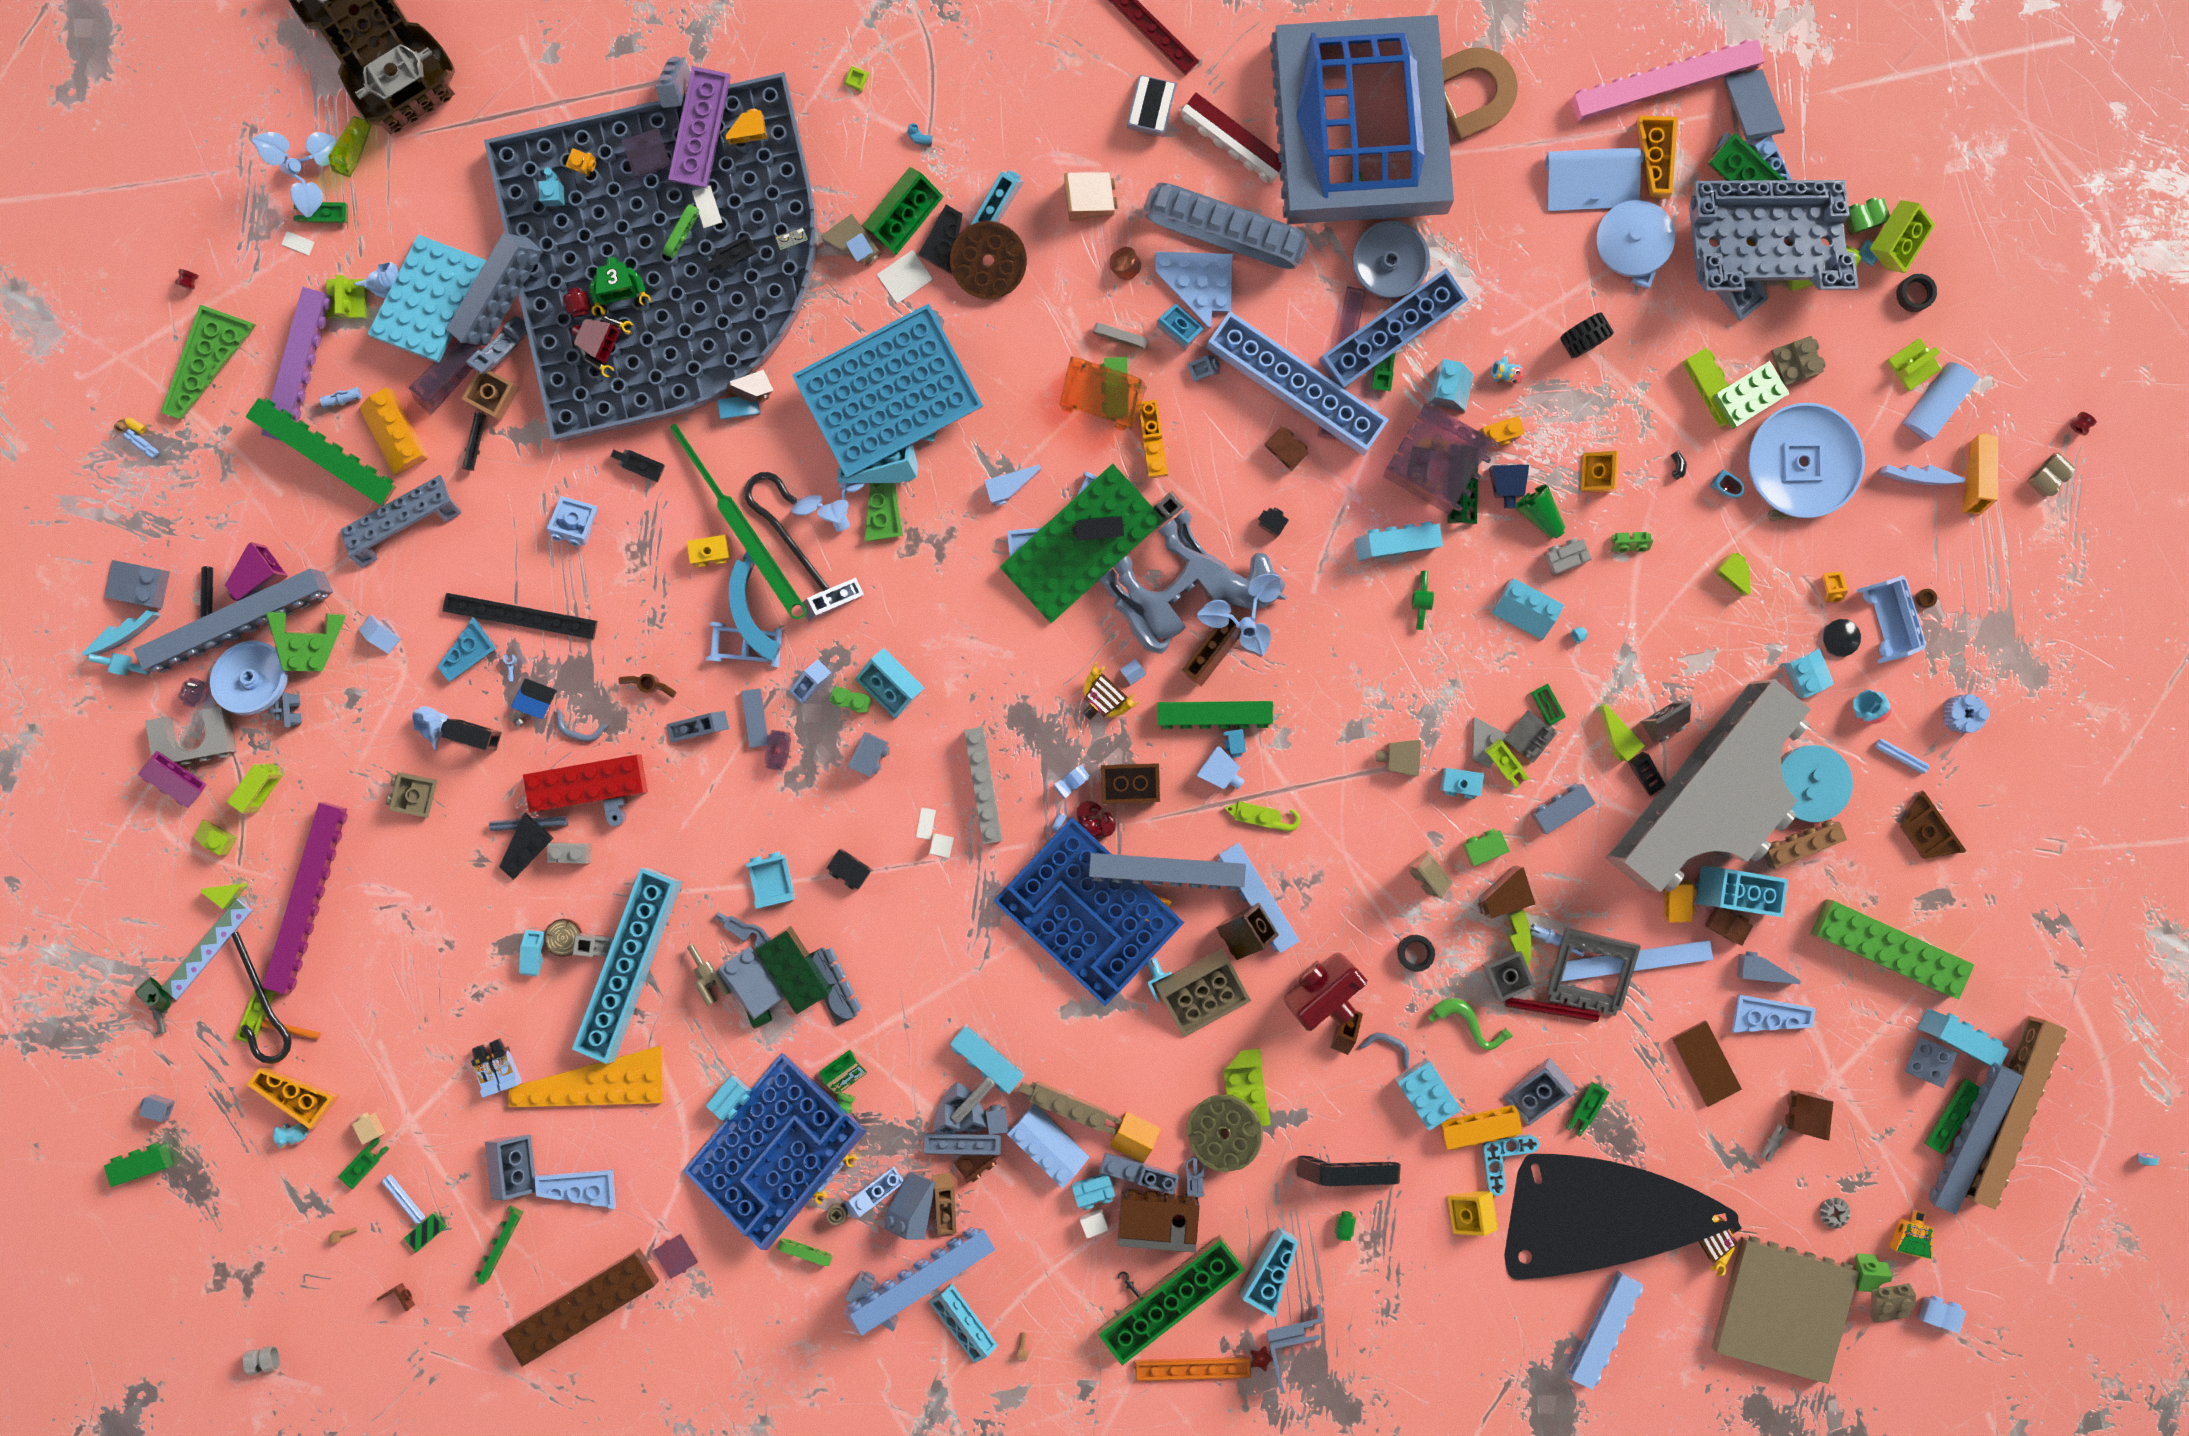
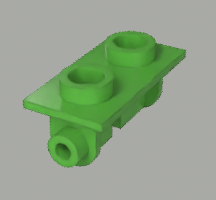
[1611,532,1654,553]

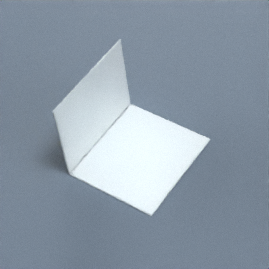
[929,833,954,858]

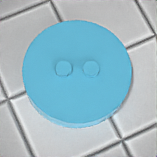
[1781,745,1853,822]

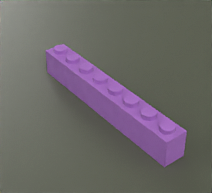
[261,286,332,441]

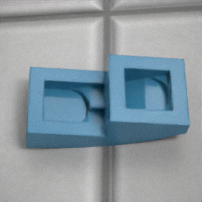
[717,397,760,420]

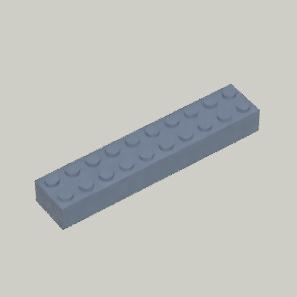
[133,568,333,673]

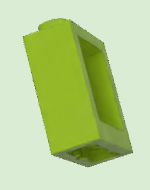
[227,763,284,813]

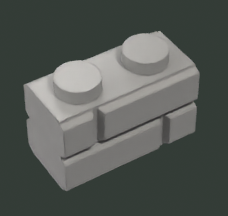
[1544,537,1591,575]
[547,842,592,864]

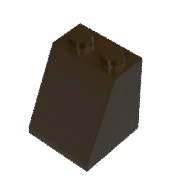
[1216,902,1279,960]

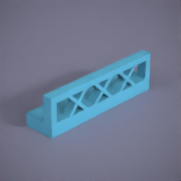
[928,1284,998,1363]

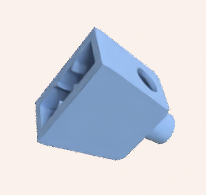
[1196,746,1245,789]

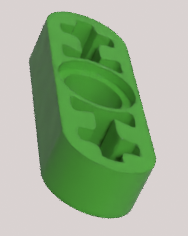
[663,204,699,258]
[777,1238,833,1266]

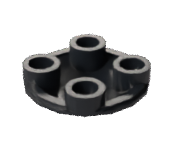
[1823,619,1861,657]

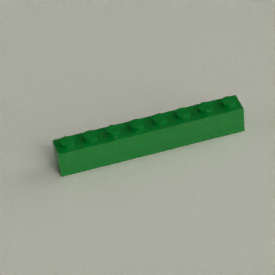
[245,397,396,506]

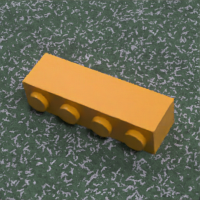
[1440,1105,1523,1150]

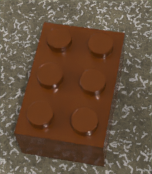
[1101,763,1160,804]

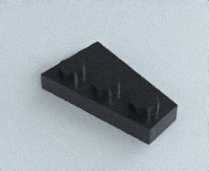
[918,204,963,274]

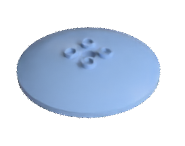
[1748,403,1865,518]

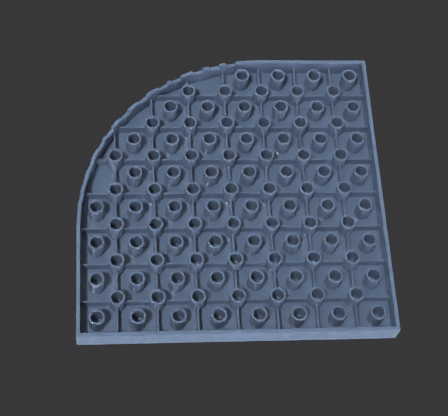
[484,72,817,443]

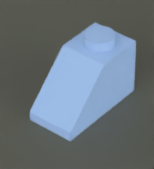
[789,659,831,704]

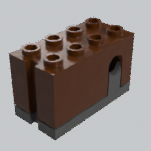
[1118,1189,1200,1253]

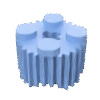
[1943,694,1990,733]

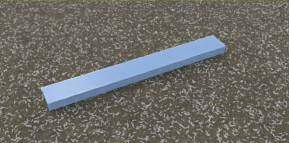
[1562,940,1713,981]

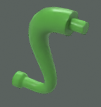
[1428,998,1513,1050]

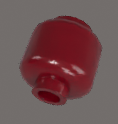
[563,287,591,317]

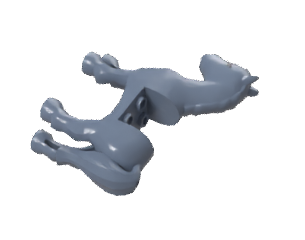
[1098,509,1287,654]

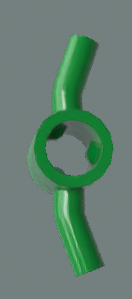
[1412,570,1434,630]

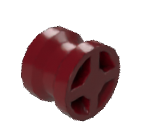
[175,269,199,290]
[2070,412,2097,436]

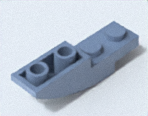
[1099,1153,1179,1194]

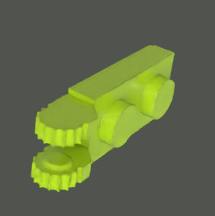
[1485,739,1529,789]

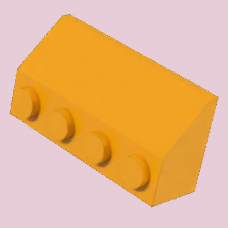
[359,387,429,476]

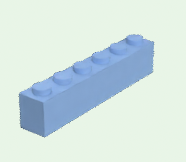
[1218,842,1300,953]
[1568,1271,1643,1390]

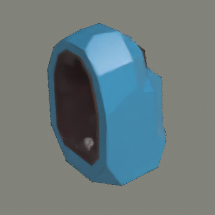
[1710,470,1744,499]

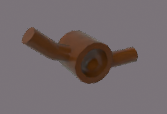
[618,674,677,698]

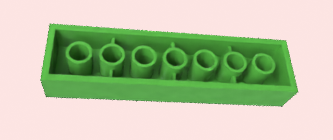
[1810,899,1974,1000]

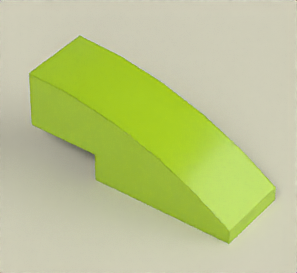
[1507,909,1531,969]

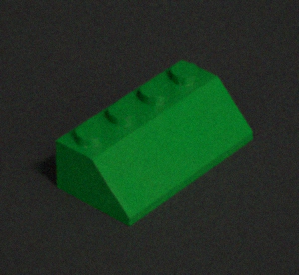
[862,167,944,255]

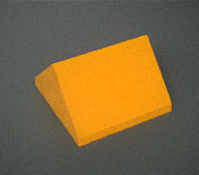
[1581,451,1619,493]
[1109,1111,1161,1163]

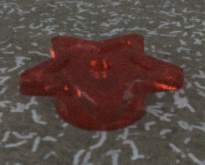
[1250,1346,1273,1371]

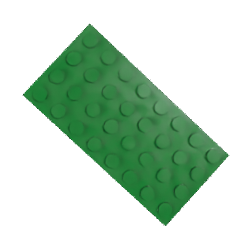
[999,463,1164,623]

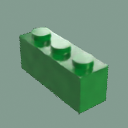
[103,1142,174,1187]

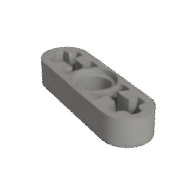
[1092,323,1148,349]

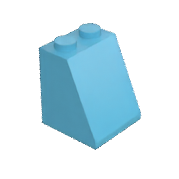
[1428,359,1474,412]

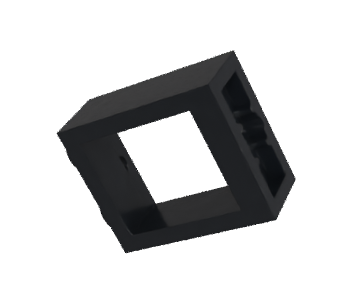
[1072,515,1124,541]
[441,718,502,750]

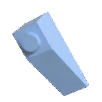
[984,464,1041,506]

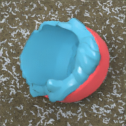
[1852,689,1892,724]

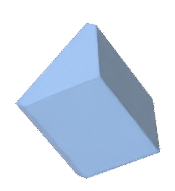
[1120,659,1146,685]

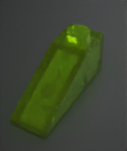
[328,116,371,177]

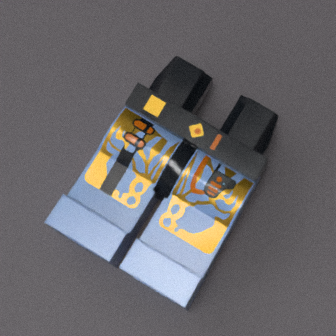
[471,1038,522,1098]

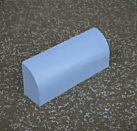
[1903,362,1980,442]

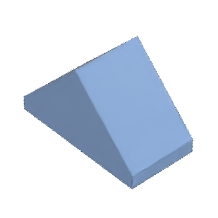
[359,615,401,654]

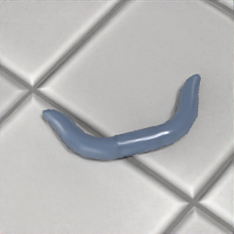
[556,709,608,742]
[1359,1033,1410,1070]

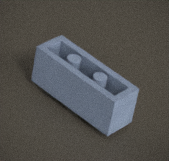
[655,56,691,108]
[1531,783,1596,834]

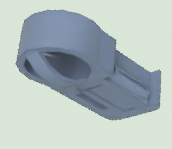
[1185,1156,1205,1197]

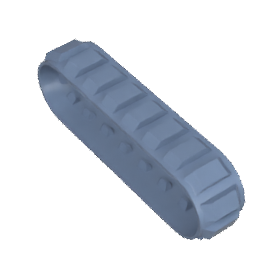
[1144,182,1308,269]

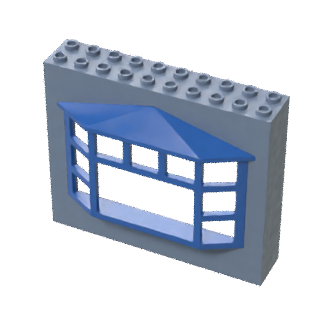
[1270,15,1454,224]

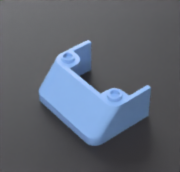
[1856,575,1925,664]

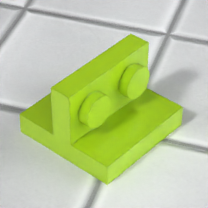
[326,275,367,319]
[1886,338,1942,391]

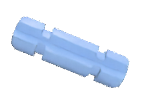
[123,429,159,459]

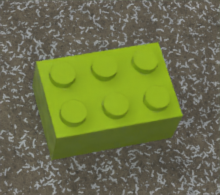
[1870,200,1935,273]

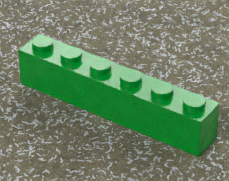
[1157,701,1273,729]

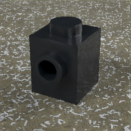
[1258,507,1289,538]

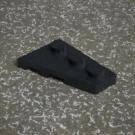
[499,812,554,880]

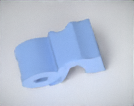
[1052,764,1091,799]

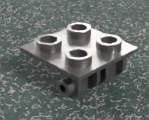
[1504,710,1557,763]

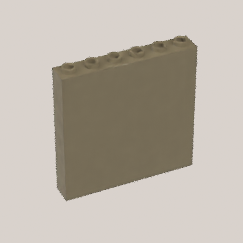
[1711,1235,1859,1384]

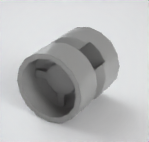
[243,1345,280,1376]

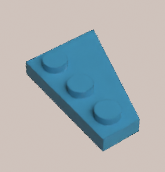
[437,617,497,682]

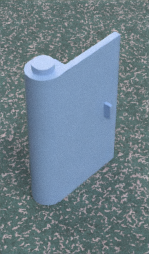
[1545,147,1644,211]

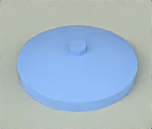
[1596,200,1675,277]
[210,641,288,715]

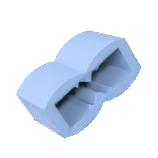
[1918,1295,1967,1333]

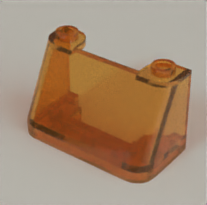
[1059,356,1147,431]

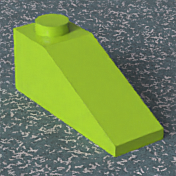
[1599,703,1645,761]

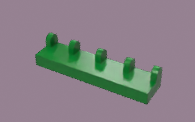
[474,1206,524,1285]

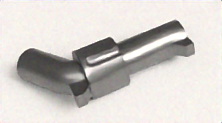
[149,1007,168,1035]

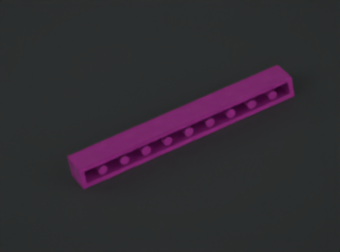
[263,802,348,994]

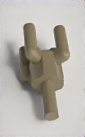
[687,943,731,1006]

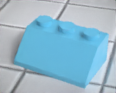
[1491,578,1564,640]
[855,648,924,719]

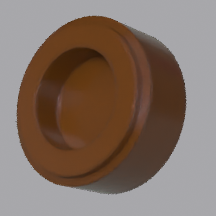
[1916,588,1937,608]

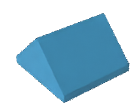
[1156,303,1204,351]

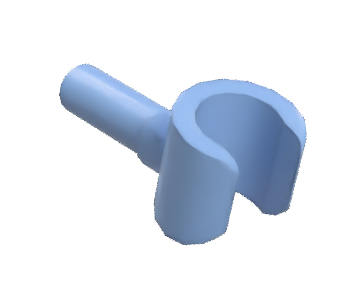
[503,654,517,682]

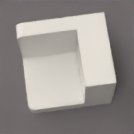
[1080,1208,1109,1238]

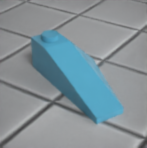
[837,444,918,483]

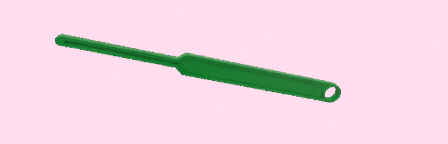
[670,424,807,620]

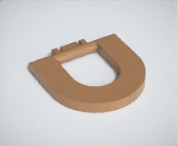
[1442,47,1518,141]

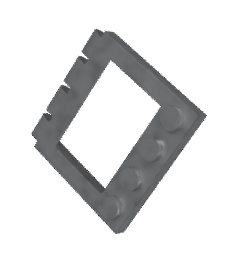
[1546,927,1641,1016]

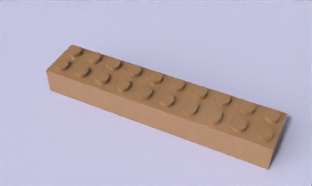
[1965,1016,2067,1210]

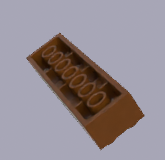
[502,1248,659,1367]

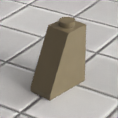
[821,213,881,266]

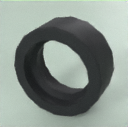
[1896,273,1937,312]
[1397,934,1435,972]

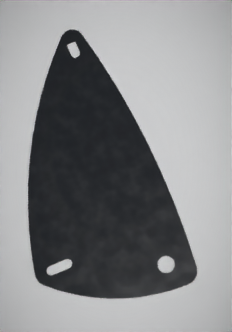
[1504,1154,1739,1280]

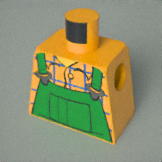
[1889,1210,1934,1260]

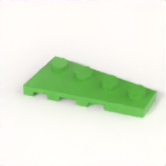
[865,483,903,542]

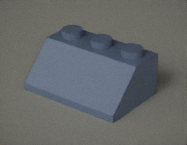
[485,1134,536,1201]

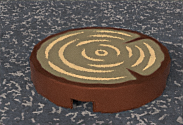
[544,918,583,957]

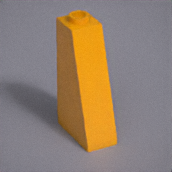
[1962,433,1998,515]

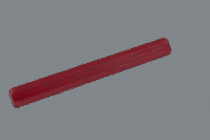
[1504,997,1600,1022]

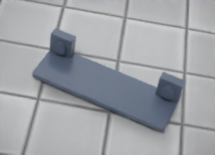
[340,475,462,568]

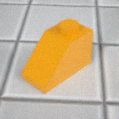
[726,109,767,145]

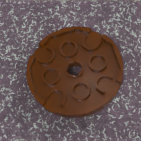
[950,221,1027,299]

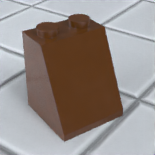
[1477,865,1536,919]

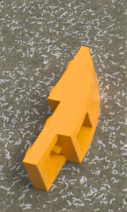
[1138,399,1168,479]

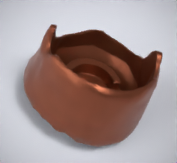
[1109,247,1141,280]

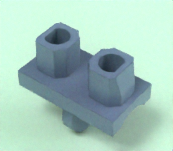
[268,692,302,728]

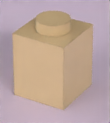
[352,1112,386,1145]

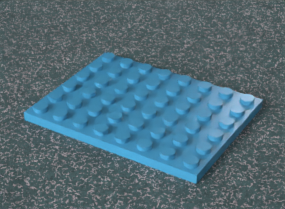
[792,303,983,478]

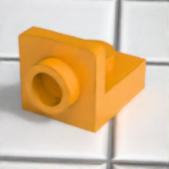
[565,148,596,176]
[1822,571,1848,603]

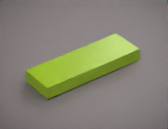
[235,985,276,1044]

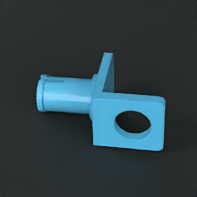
[1146,957,1172,1003]

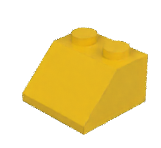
[1447,1191,1498,1236]

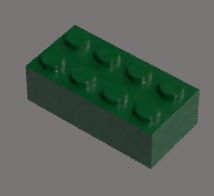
[755,925,832,1015]

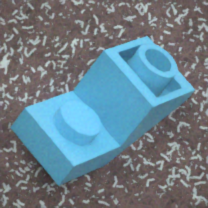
[519,930,545,976]

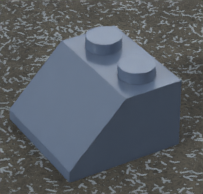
[848,732,890,777]

